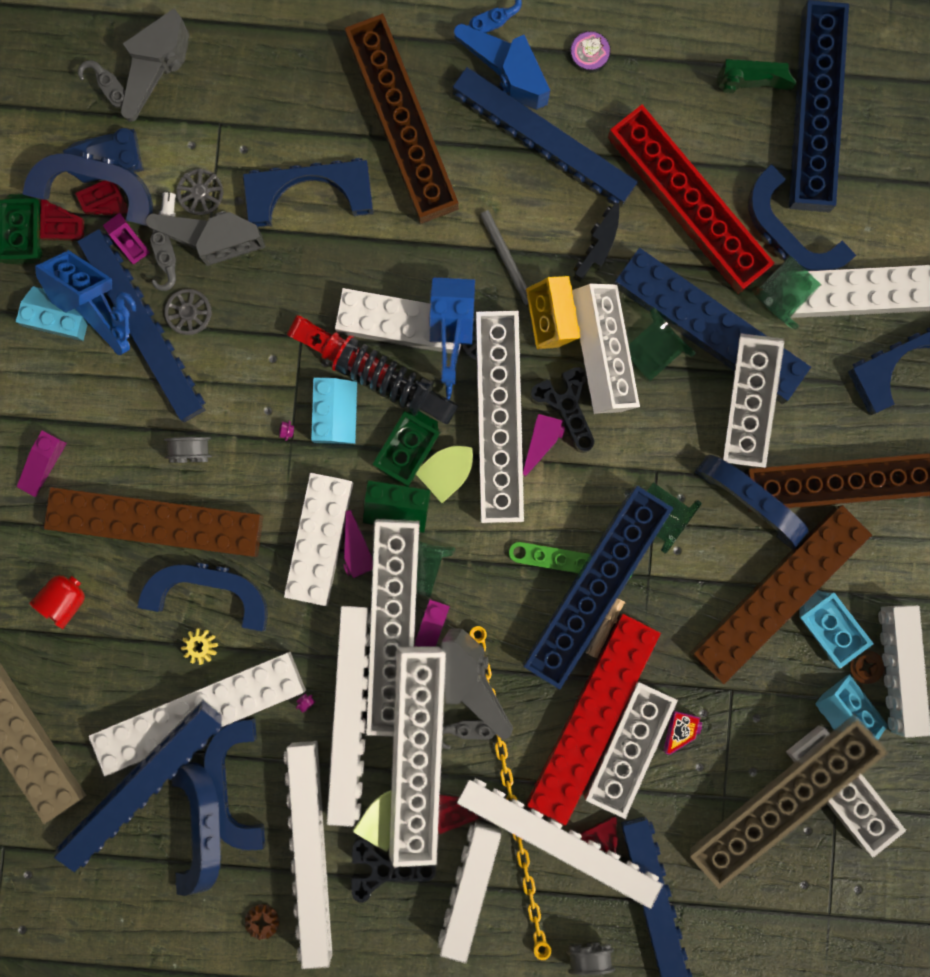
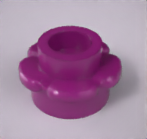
[279,420,294,441]
[296,694,315,713]

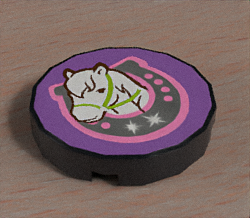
[570,31,611,73]

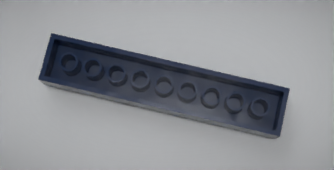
[789,0,849,212]
[614,248,811,404]
[522,485,673,689]

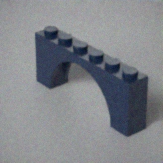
[243,158,374,227]
[848,327,930,416]

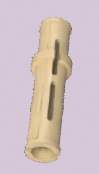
[585,598,625,658]

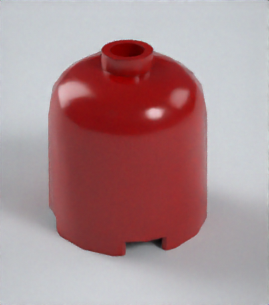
[29,575,85,629]

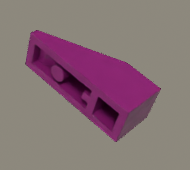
[523,414,565,477]
[17,430,67,497]
[343,510,374,578]
[414,599,450,647]

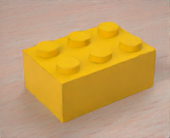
[526,276,580,349]

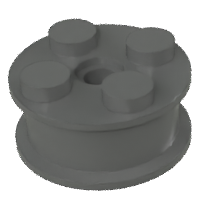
[164,437,212,463]
[566,942,615,975]

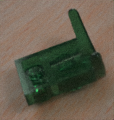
[752,256,822,330]
[628,308,696,382]
[647,482,702,554]
[416,541,456,597]

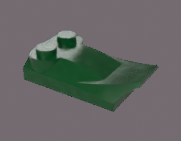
[718,59,796,93]
[0,194,42,264]
[372,411,441,487]

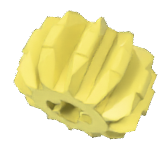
[181,628,218,665]

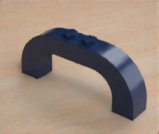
[23,152,153,226]
[748,164,856,272]
[694,455,808,550]
[138,562,268,632]
[204,718,266,850]
[172,762,221,896]

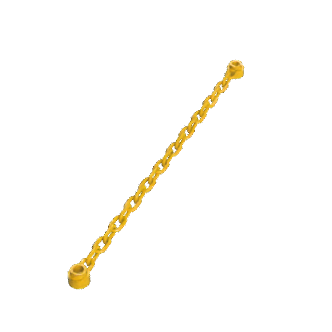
[469,626,551,960]

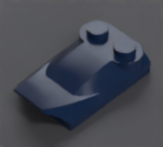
[63,128,144,183]

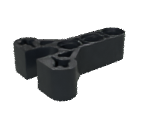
[530,367,595,453]
[352,836,436,903]

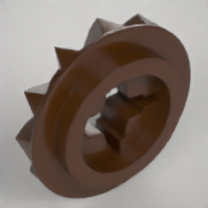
[849,650,884,684]
[245,904,279,940]

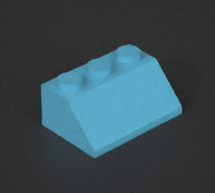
[16,286,88,341]
[311,378,357,444]
[815,674,888,739]

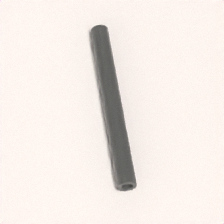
[480,210,529,306]

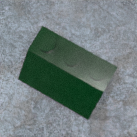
[363,480,431,533]

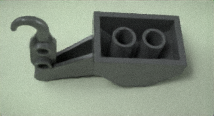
[78,8,189,122]
[146,211,266,291]
[441,629,513,749]

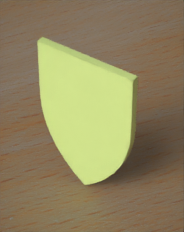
[416,446,473,503]
[353,790,392,852]

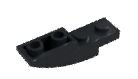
[573,202,619,283]

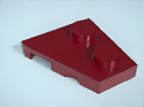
[75,180,128,216]
[40,199,84,241]
[438,795,479,834]
[579,816,617,855]

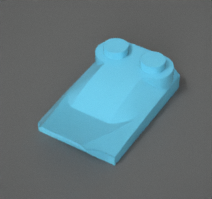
[799,590,873,669]

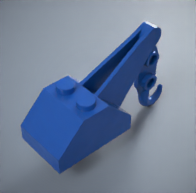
[454,0,550,110]
[35,250,136,355]
[430,278,475,399]

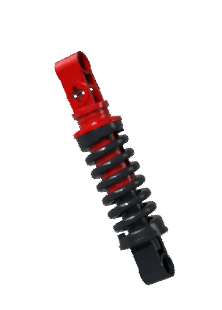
[287,315,458,424]

